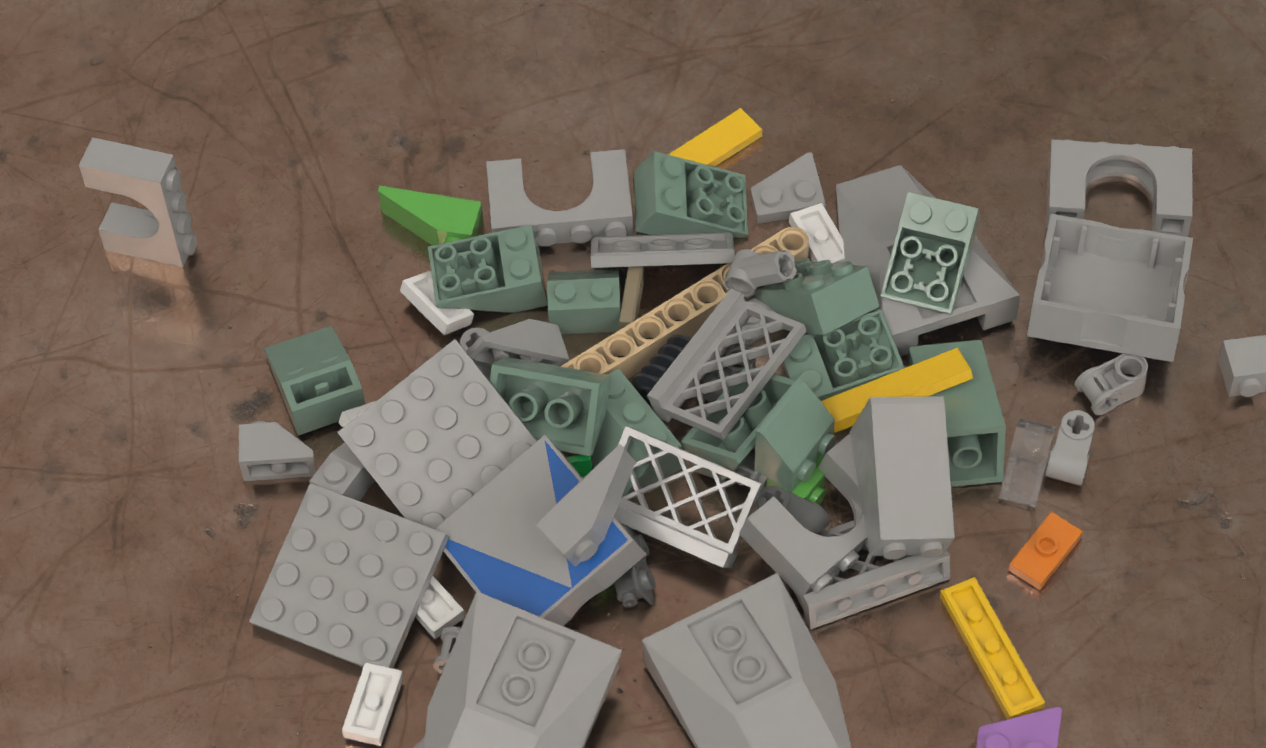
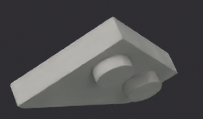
[750,152,826,224]

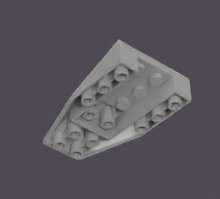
[836,165,1020,356]
[642,573,851,748]
[424,592,622,748]

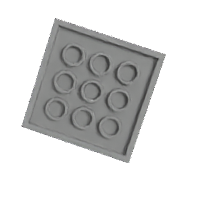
[337,339,536,529]
[249,483,449,669]

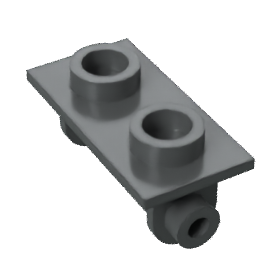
[615,524,656,607]

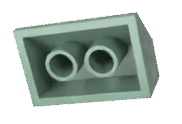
[490,357,611,456]
[681,367,795,481]
[590,369,682,497]

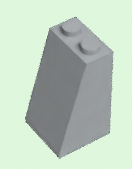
[850,396,955,559]

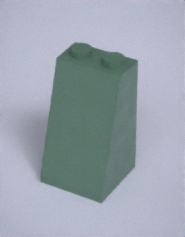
[909,340,1006,487]

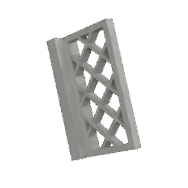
[647,289,806,440]
[614,426,763,568]
[794,520,950,630]

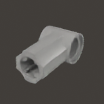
[724,249,797,298]

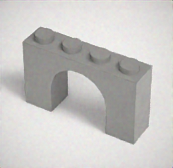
[79,137,197,268]
[1046,139,1192,237]
[486,149,633,246]
[739,434,869,599]

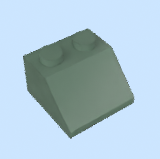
[547,269,621,334]
[755,378,836,492]

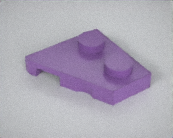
[976,707,1062,748]

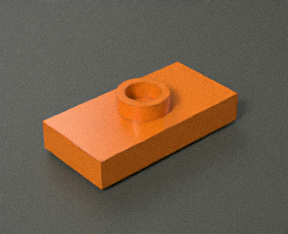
[1008,512,1083,590]

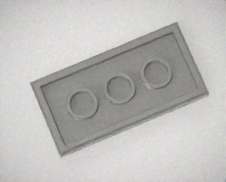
[591,232,735,268]

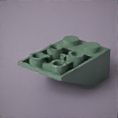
[634,151,748,238]
[880,192,981,314]
[428,224,548,313]
[753,258,880,335]
[782,309,904,401]
[264,325,365,435]

